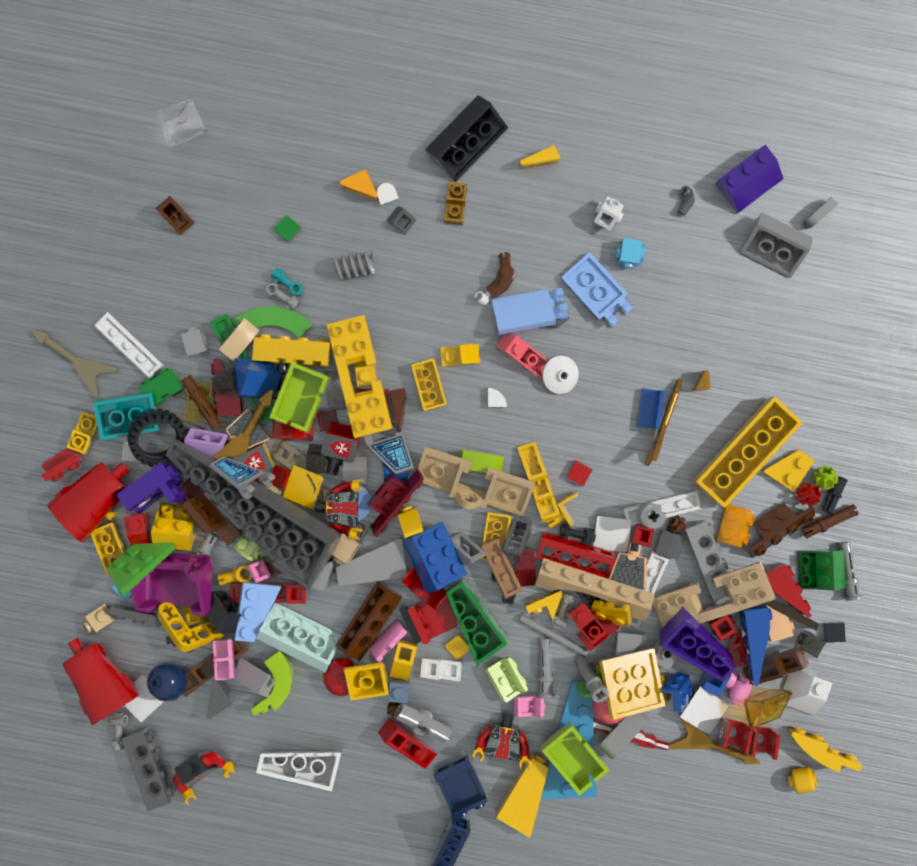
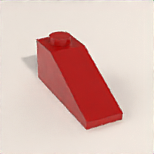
[378,717,437,769]

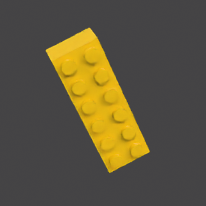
[692,396,803,508]

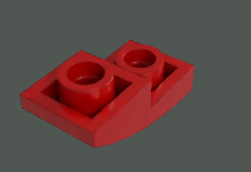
[272,419,314,442]

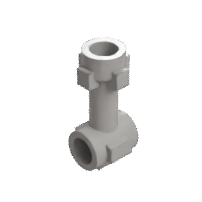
[265,282,300,311]
[551,592,574,630]
[109,712,128,750]

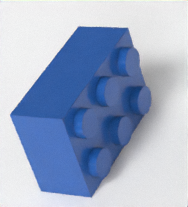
[402,522,467,593]

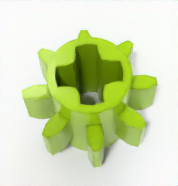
[813,466,839,490]

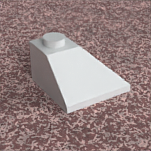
[778,670,832,715]

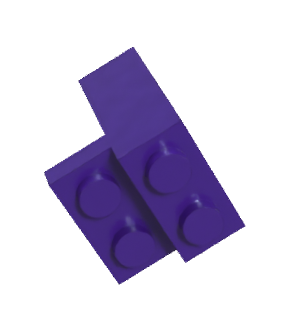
[117,462,187,514]

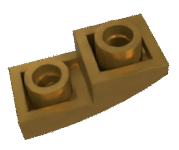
[444,182,467,225]

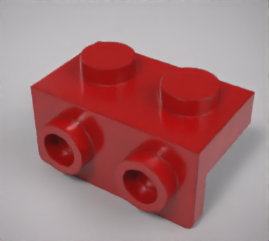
[42,448,84,482]

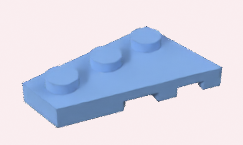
[233,582,281,642]

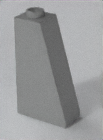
[333,537,408,586]

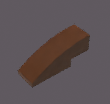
[743,646,809,686]

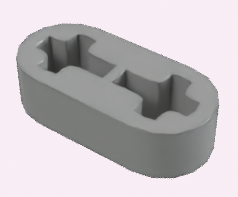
[804,197,838,228]

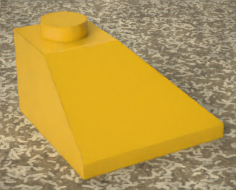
[344,662,389,701]

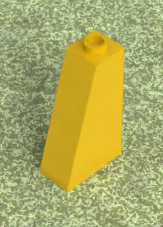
[496,754,549,838]

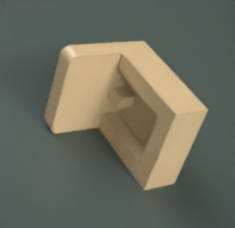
[82,604,115,635]

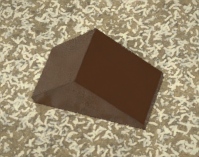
[155,196,194,235]

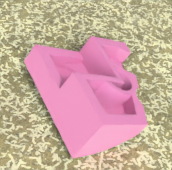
[370,618,407,662]

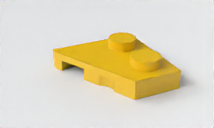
[592,600,632,627]

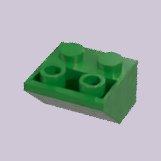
[798,549,846,590]

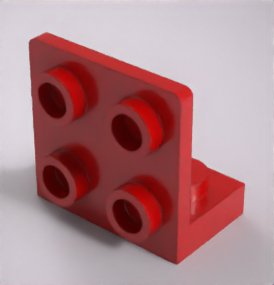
[407,599,458,645]

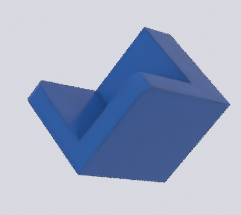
[698,671,730,697]

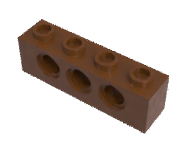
[335,581,402,661]

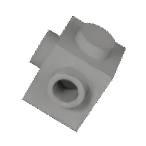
[339,457,367,484]
[652,638,677,670]

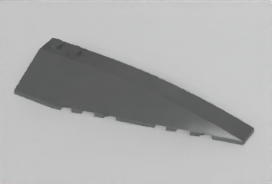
[166,439,342,589]

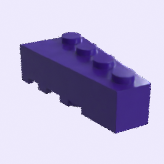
[659,607,735,682]

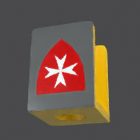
[232,442,275,472]

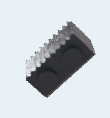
[206,591,242,634]

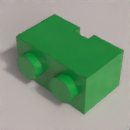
[138,367,186,408]

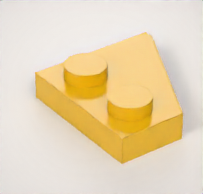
[762,450,815,492]

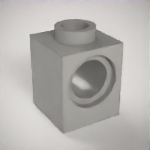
[181,327,209,357]

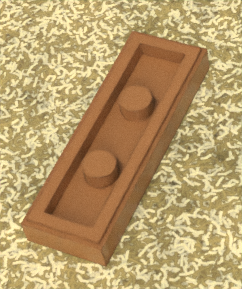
[481,538,523,599]

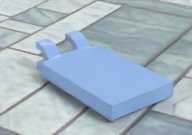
[561,252,633,327]
[492,288,568,335]

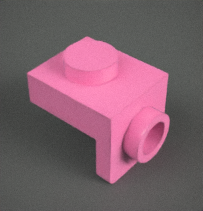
[514,695,545,718]

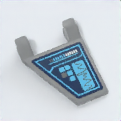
[364,422,414,475]
[210,457,275,499]

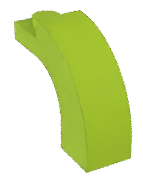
[250,650,294,716]

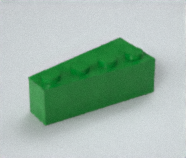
[446,577,509,666]

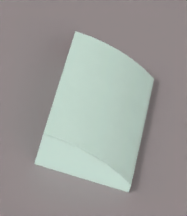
[256,603,342,672]

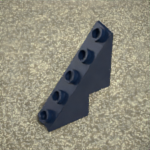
[431,814,471,866]

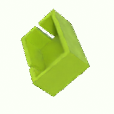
[270,362,331,432]
[540,721,609,796]

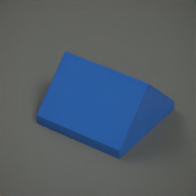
[234,358,282,398]

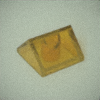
[744,689,792,729]

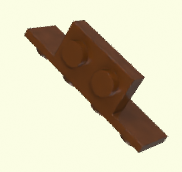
[180,477,242,546]
[749,502,815,558]

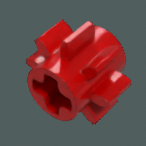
[796,482,821,507]

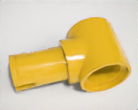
[217,562,253,586]

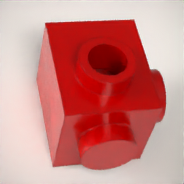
[707,614,738,641]

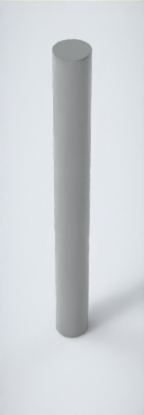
[518,615,589,657]

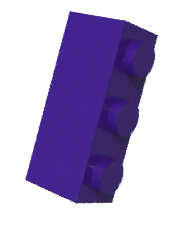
[715,144,784,213]

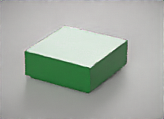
[274,215,301,242]

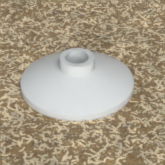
[542,356,579,394]

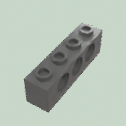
[121,726,174,811]

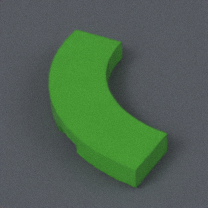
[232,306,314,338]

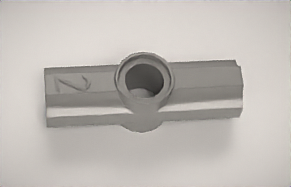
[394,703,452,743]

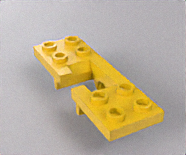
[327,315,393,438]

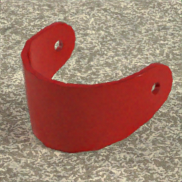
[402,568,447,610]

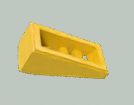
[519,145,561,169]

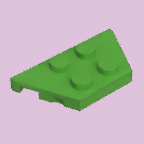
[106,543,175,596]

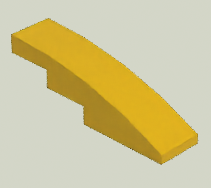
[517,441,561,523]

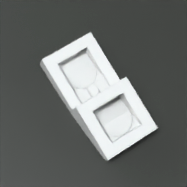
[420,658,463,681]

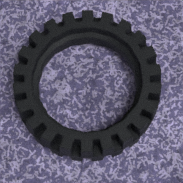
[127,408,187,467]

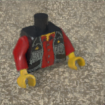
[315,479,364,540]
[471,713,531,771]
[172,750,235,804]

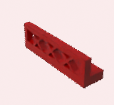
[536,531,616,579]

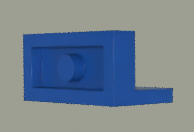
[637,388,665,429]

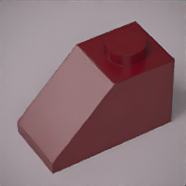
[514,547,536,587]

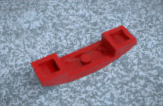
[230,582,307,604]

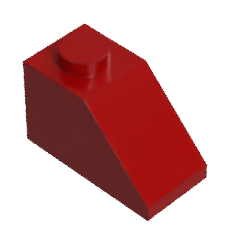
[124,512,152,546]

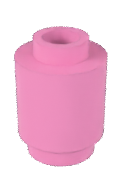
[728,676,752,706]

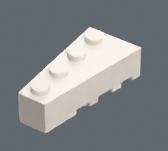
[256,750,342,791]

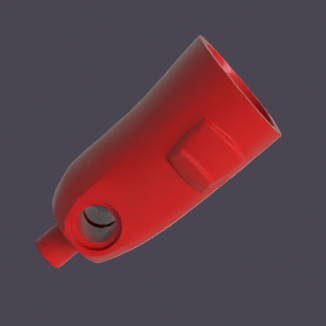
[47,462,130,543]
[62,638,140,726]

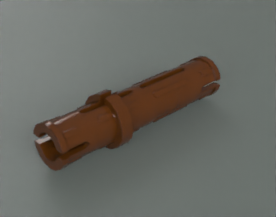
[181,375,222,430]
[801,504,859,539]

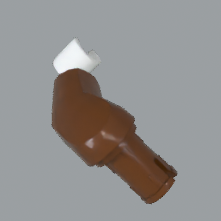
[474,252,515,305]

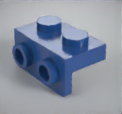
[661,672,694,712]

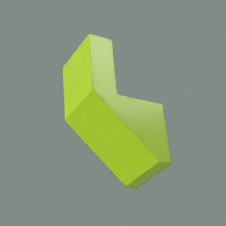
[459,449,504,473]

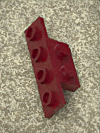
[367,469,424,537]

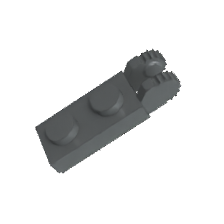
[109,604,162,628]

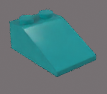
[93,392,159,440]

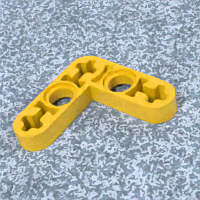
[157,602,227,652]

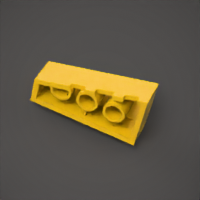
[252,334,333,368]

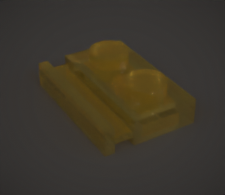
[185,382,216,422]

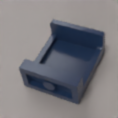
[433,755,488,817]

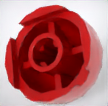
[323,657,358,696]

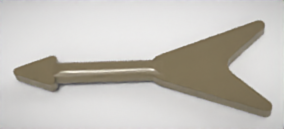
[32,330,118,398]

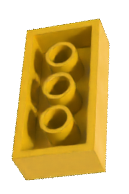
[411,358,447,411]
[480,512,511,561]
[91,522,126,576]

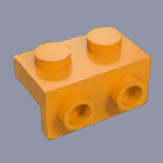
[717,504,755,548]

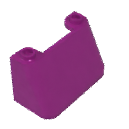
[131,553,213,616]

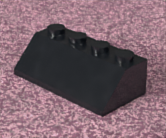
[425,95,508,182]

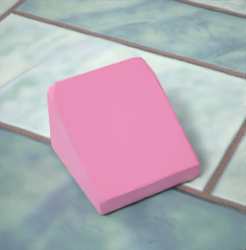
[248,559,271,583]

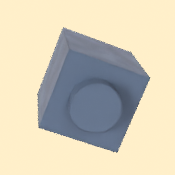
[388,678,410,704]

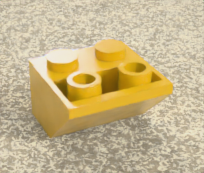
[151,503,197,551]

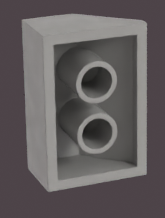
[740,212,813,278]

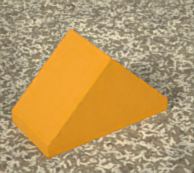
[340,169,378,201]

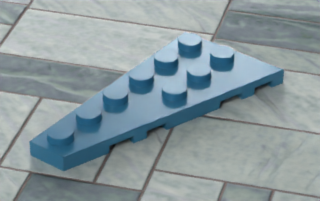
[541,681,597,799]

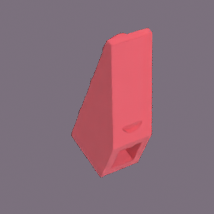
[496,333,548,381]

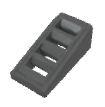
[502,517,533,557]

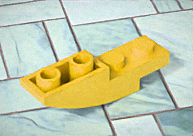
[787,727,863,772]

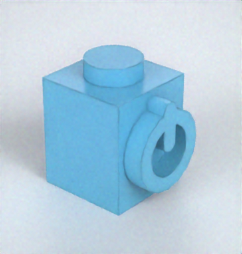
[615,238,645,268]

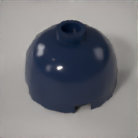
[147,662,187,702]

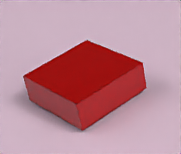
[566,460,592,486]

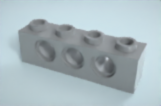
[683,520,729,601]

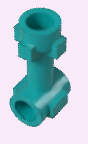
[270,268,304,296]

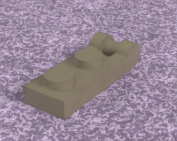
[271,440,326,476]

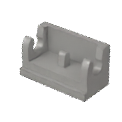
[235,658,275,698]

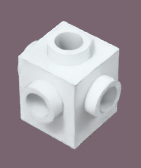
[594,196,624,231]

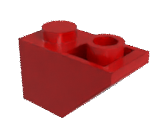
[567,600,607,645]

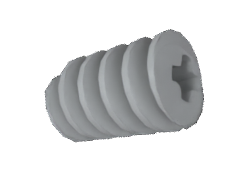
[334,251,375,280]
[636,502,666,529]

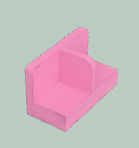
[213,639,235,681]

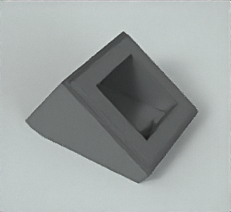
[387,206,416,235]

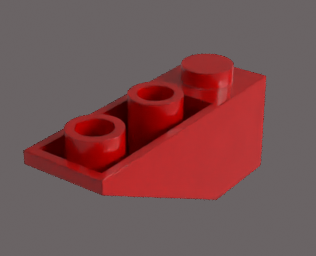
[765,563,811,617]

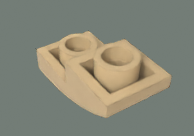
[219,317,259,361]

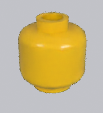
[788,767,818,794]

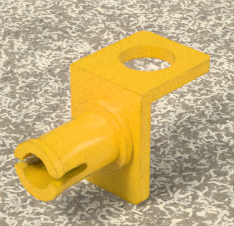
[546,491,579,528]

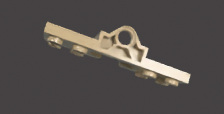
[418,447,535,516]
[653,561,776,627]

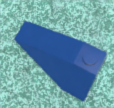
[738,603,773,686]

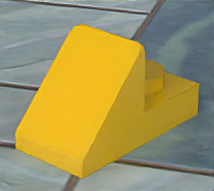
[440,344,480,367]
[525,590,562,620]

